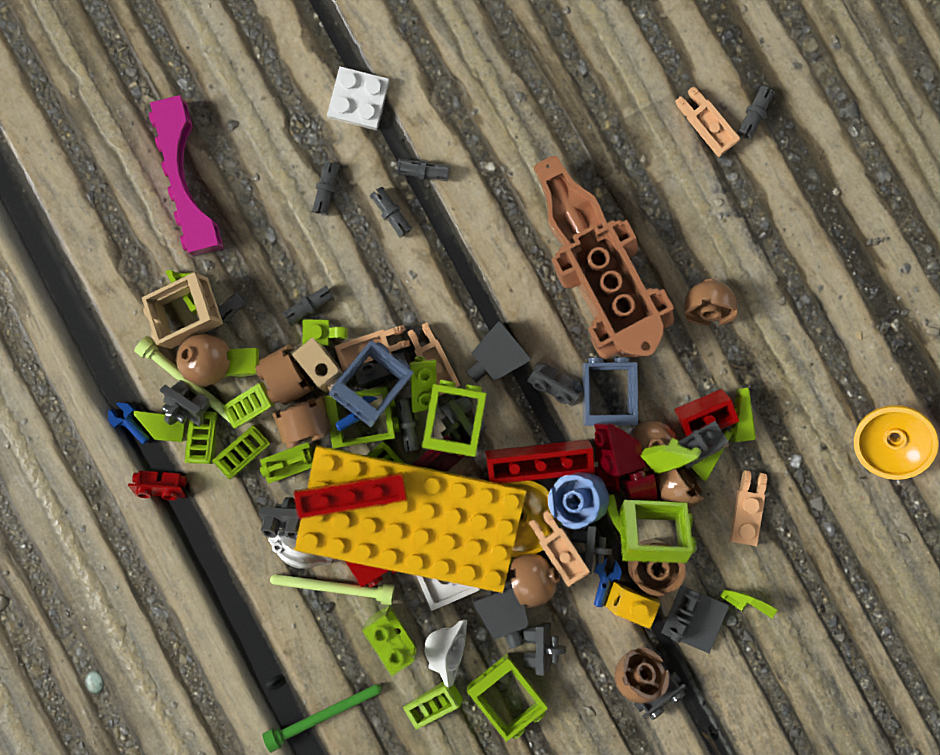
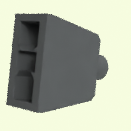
[466,321,531,383]
[473,583,528,649]

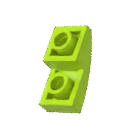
[224,348,259,378]

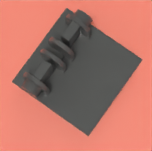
[661,585,729,654]

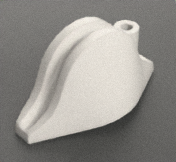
[268,530,333,569]
[425,619,467,688]

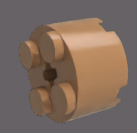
[255,344,314,405]
[272,396,331,448]
[628,539,686,596]

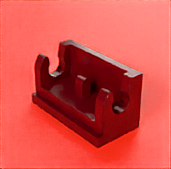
[412,434,466,472]

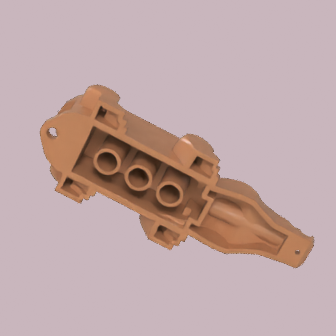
[534,156,675,359]

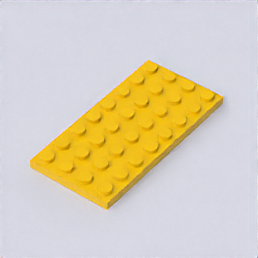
[294,445,526,593]

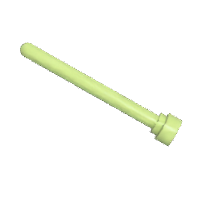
[134,336,230,422]
[270,574,395,606]

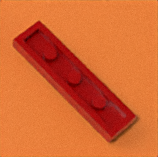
[294,472,407,519]

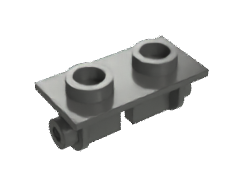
[355,350,406,390]
[527,362,583,406]
[634,672,687,720]

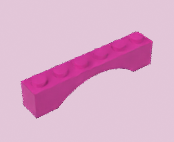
[149,95,224,256]

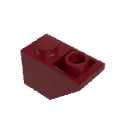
[594,423,646,476]
[621,469,658,501]

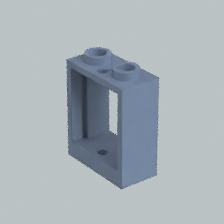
[329,340,413,427]
[582,357,638,426]

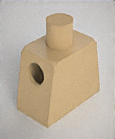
[292,337,346,393]

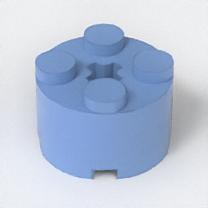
[548,472,609,529]

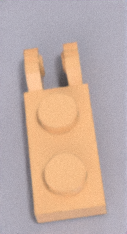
[675,87,741,157]
[407,322,461,396]
[334,325,411,371]
[729,470,767,546]
[529,510,590,587]

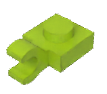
[302,320,348,346]

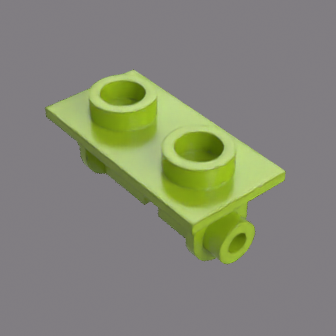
[410,356,438,412]
[260,442,314,484]

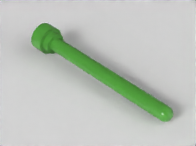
[262,684,382,753]

